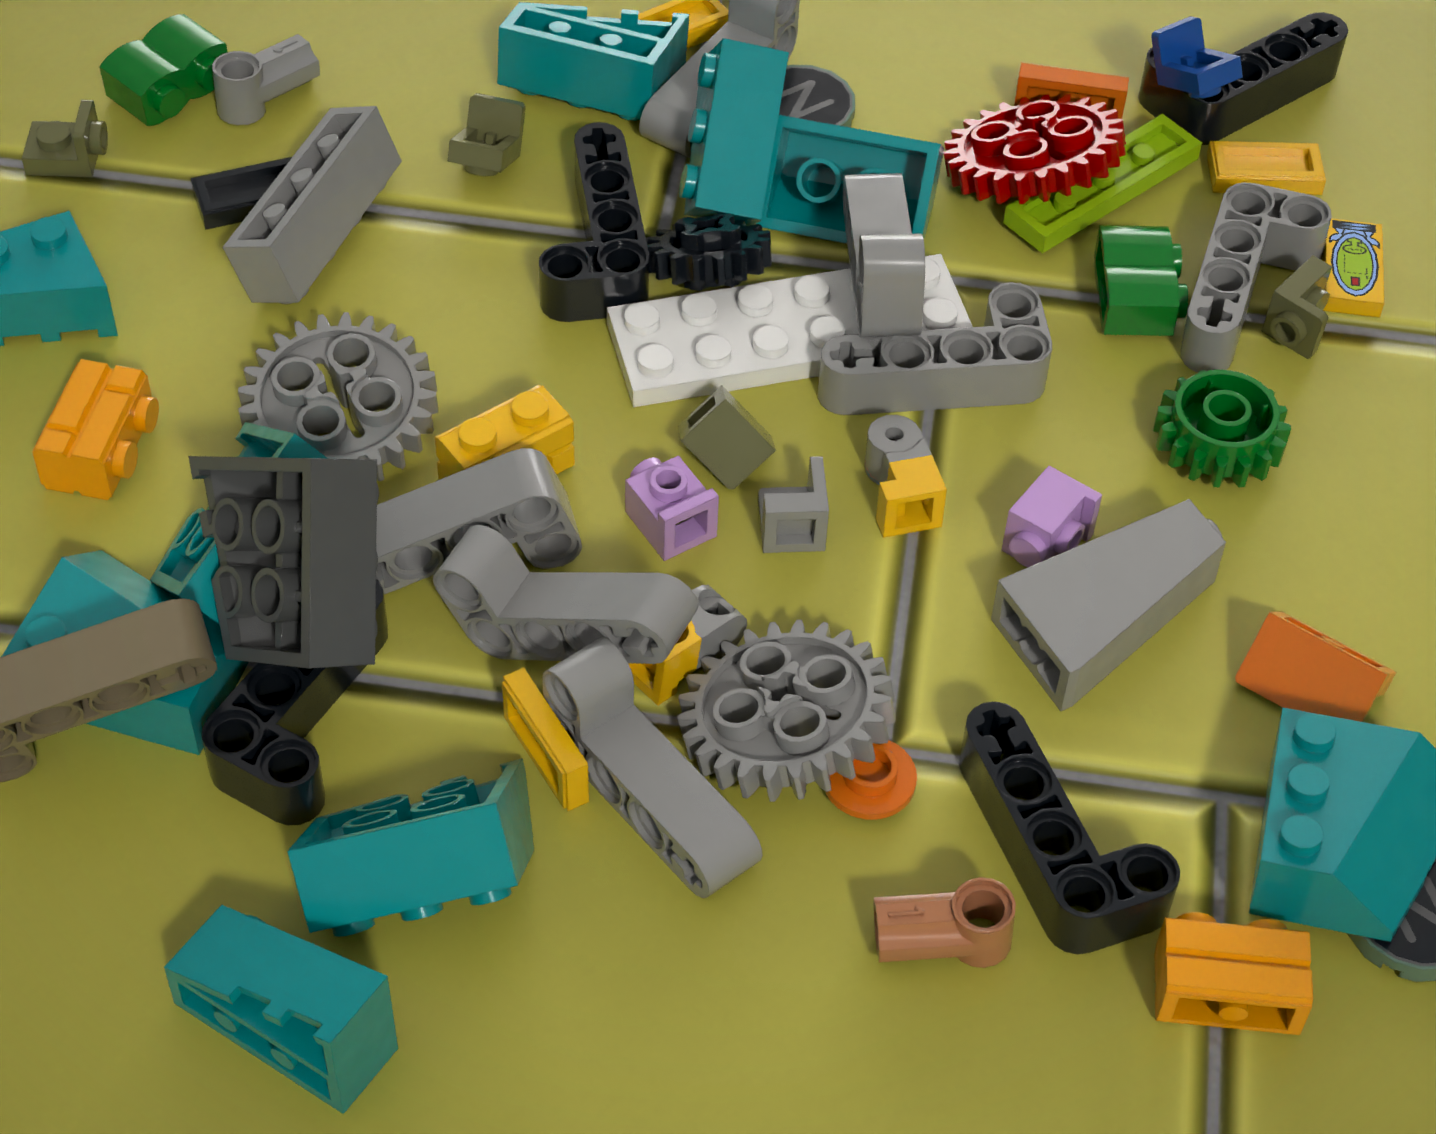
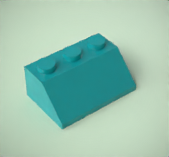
[756,115,944,243]

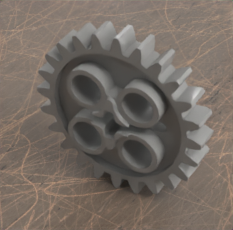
[238,312,438,481]
[677,620,895,802]

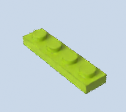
[1003,114,1202,254]

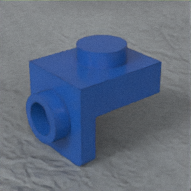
[1151,16,1243,98]

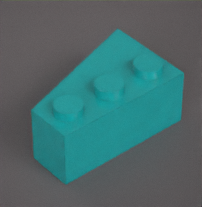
[679,38,789,226]

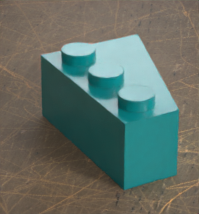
[497,2,690,121]
[0,211,118,346]
[164,905,398,1114]

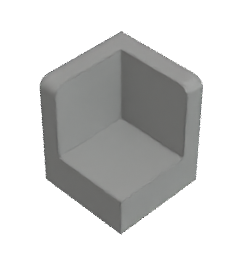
[758,456,829,553]

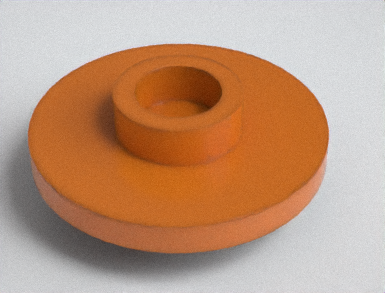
[825,740,917,820]

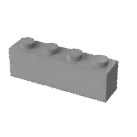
[222,106,402,304]

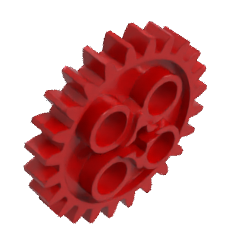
[944,94,1126,204]

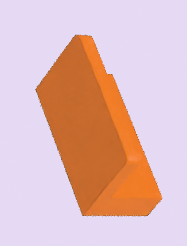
[1014,62,1129,119]
[1235,611,1397,722]

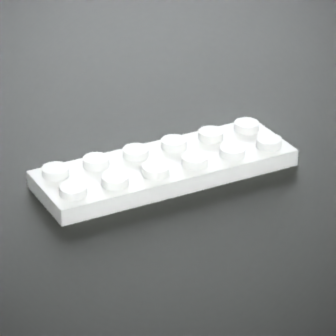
[607,254,973,408]

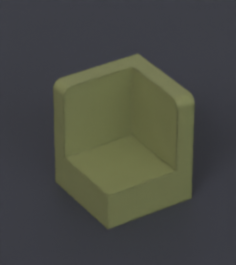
[678,385,776,490]

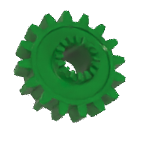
[1153,370,1291,488]

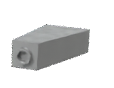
[991,499,1226,711]

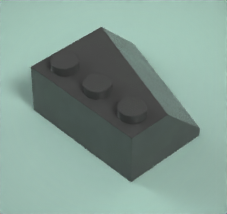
[188,456,379,668]

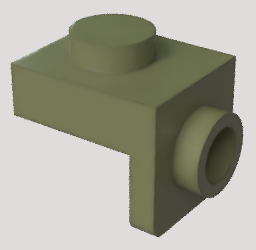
[448,93,526,176]

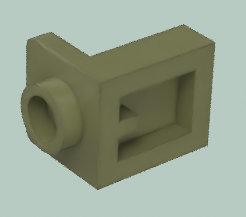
[22,100,108,177]
[1262,255,1332,359]

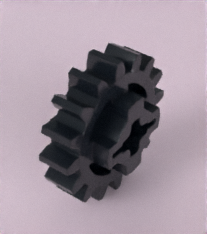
[647,213,772,291]

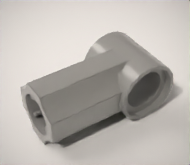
[212,34,320,125]

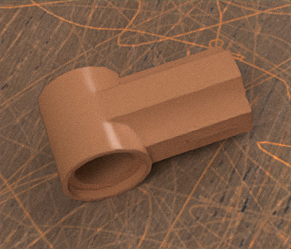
[873,877,1016,968]

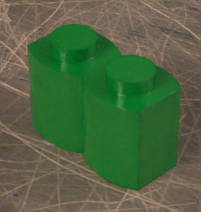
[99,14,228,126]
[1094,225,1188,336]

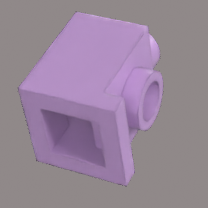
[625,455,719,561]
[1001,466,1102,567]

